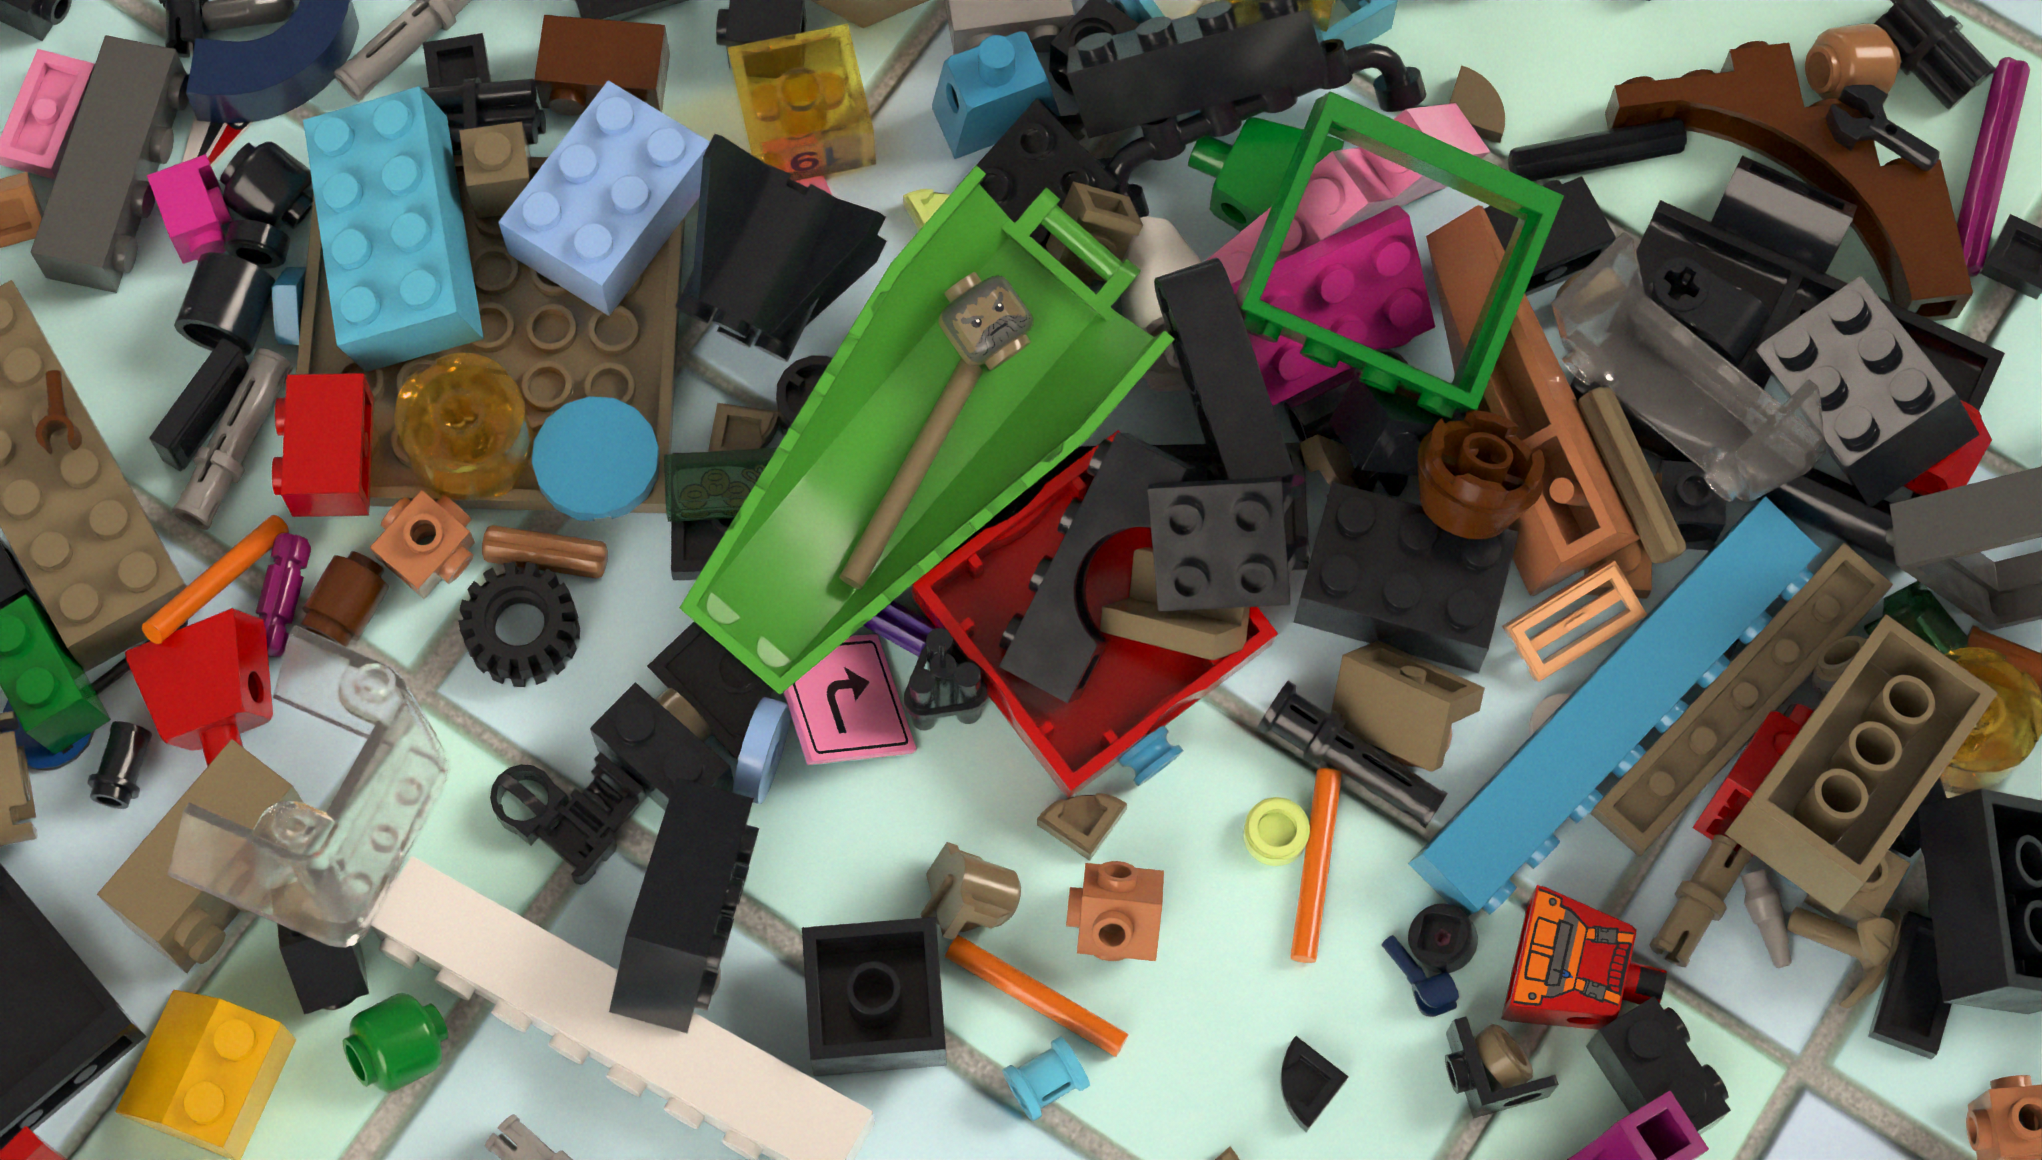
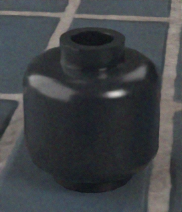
[219,141,313,230]

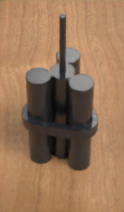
[1874,0,1996,110]
[422,77,546,151]
[904,628,987,731]

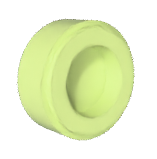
[1243,797,1310,866]

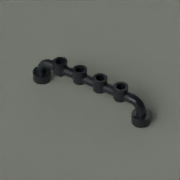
[1107,39,1426,218]

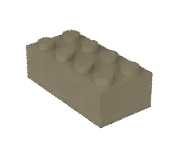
[1725,614,1998,915]

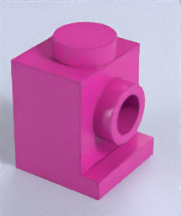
[147,154,233,264]

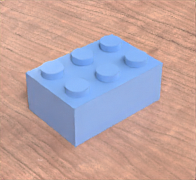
[498,80,710,316]

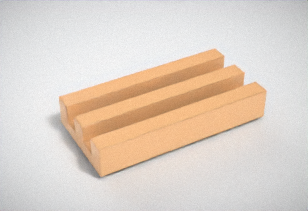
[1502,560,1647,682]

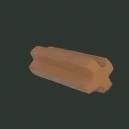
[482,525,608,578]

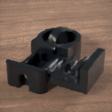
[490,752,647,885]

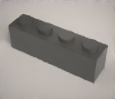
[30,35,189,293]

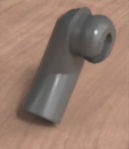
[202,0,295,31]

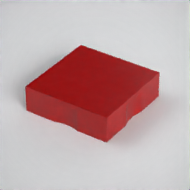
[912,430,1278,799]

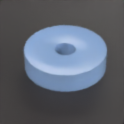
[733,697,791,804]

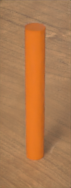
[142,515,289,644]
[1290,768,1342,963]
[945,935,1129,1057]

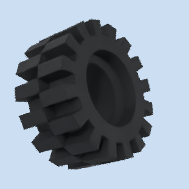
[458,562,580,687]

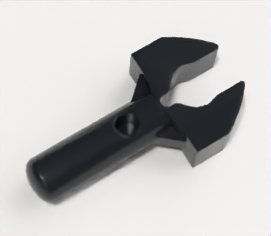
[1826,85,1940,171]

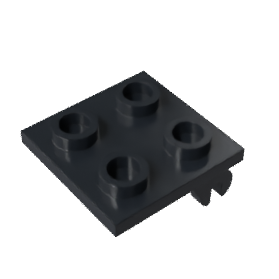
[956,98,1121,252]
[1148,475,1310,611]

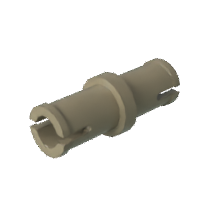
[1649,835,1752,967]

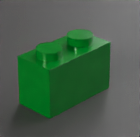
[0,594,111,754]

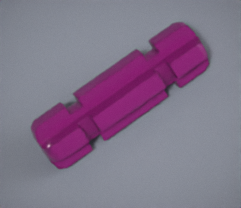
[255,533,311,657]

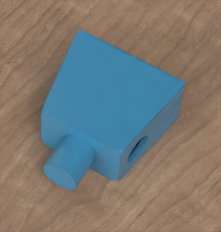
[932,31,1061,159]

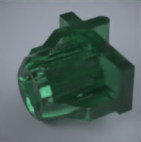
[1864,580,1968,663]

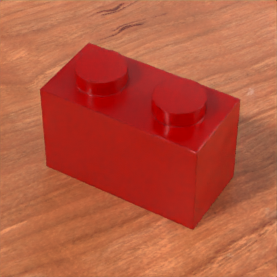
[272,373,374,517]

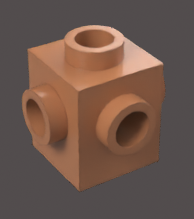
[370,490,475,599]
[1066,861,1164,961]
[1966,1075,2042,1160]

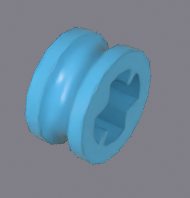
[1118,725,1184,786]

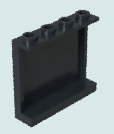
[0,863,146,1151]

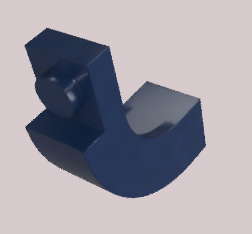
[186,0,359,123]

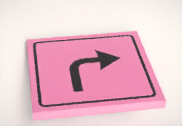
[784,634,917,765]

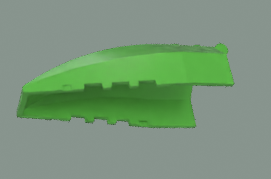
[679,165,1174,695]

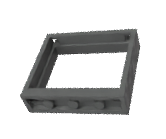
[1886,466,2042,631]

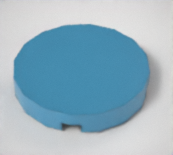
[532,396,660,521]

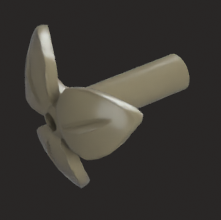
[1787,906,1902,1008]

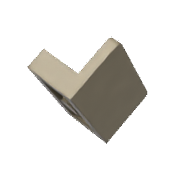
[1100,547,1250,660]
[1331,640,1485,772]

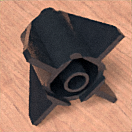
[675,133,887,362]

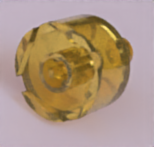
[395,353,534,500]
[1940,647,2042,794]

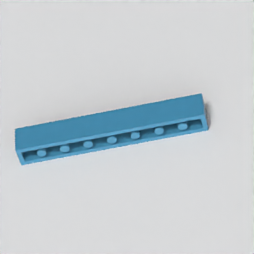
[1408,496,1821,917]

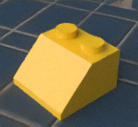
[115,989,296,1160]

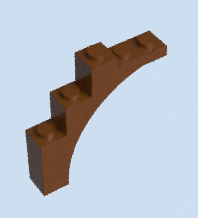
[1605,41,1973,321]

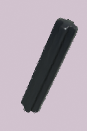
[1508,117,1687,181]

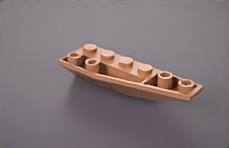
[1426,205,1640,596]

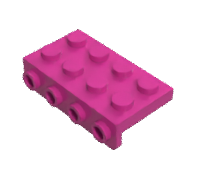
[1231,205,1436,406]

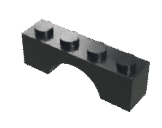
[999,433,1197,703]

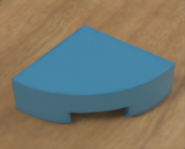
[272,267,306,345]

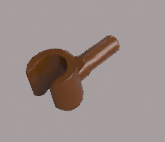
[35,370,82,454]

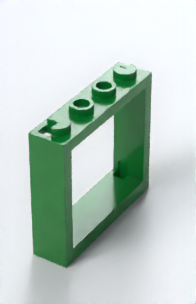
[1235,91,1564,419]

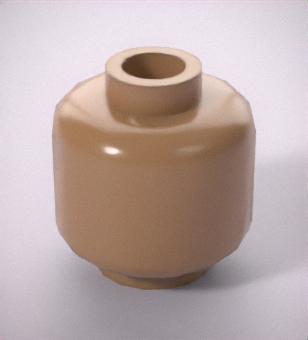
[1805,23,1901,100]

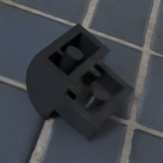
[1711,155,1857,274]

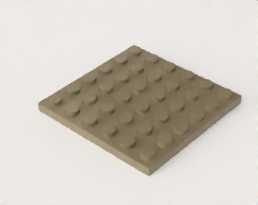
[296,155,685,513]

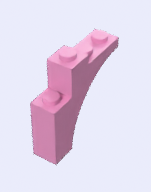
[1205,103,1490,284]

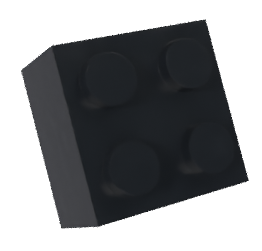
[802,917,947,1076]

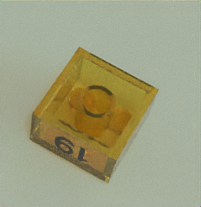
[728,24,876,181]

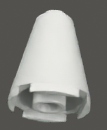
[1121,216,1202,392]

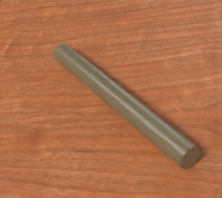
[839,359,983,589]

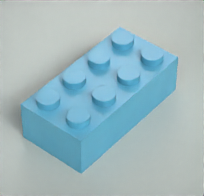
[303,86,484,372]

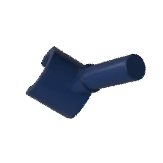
[1381,935,1459,1017]

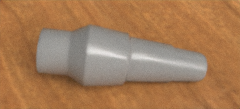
[1741,868,1792,968]

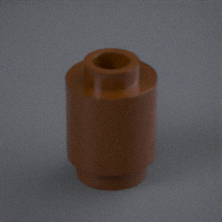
[300,551,389,651]

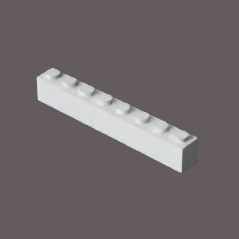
[369,856,875,1160]

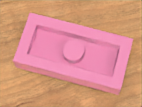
[0,49,95,179]

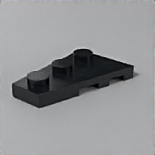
[647,621,774,760]

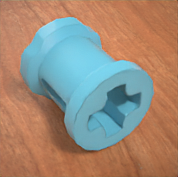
[1002,1036,1090,1122]

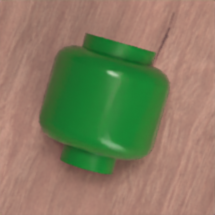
[342,993,449,1093]

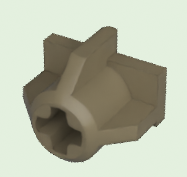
[920,842,1021,940]

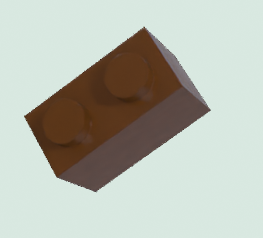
[534,15,670,116]

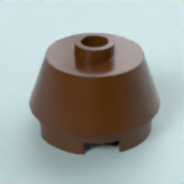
[1417,410,1545,539]

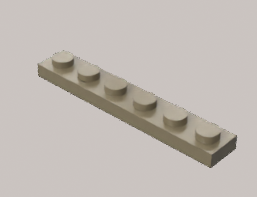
[1591,543,1893,857]

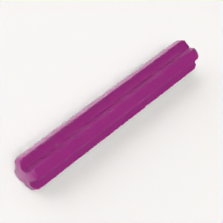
[1957,57,2030,277]

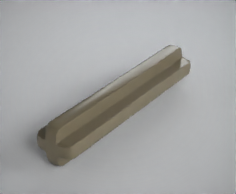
[1578,387,1686,564]

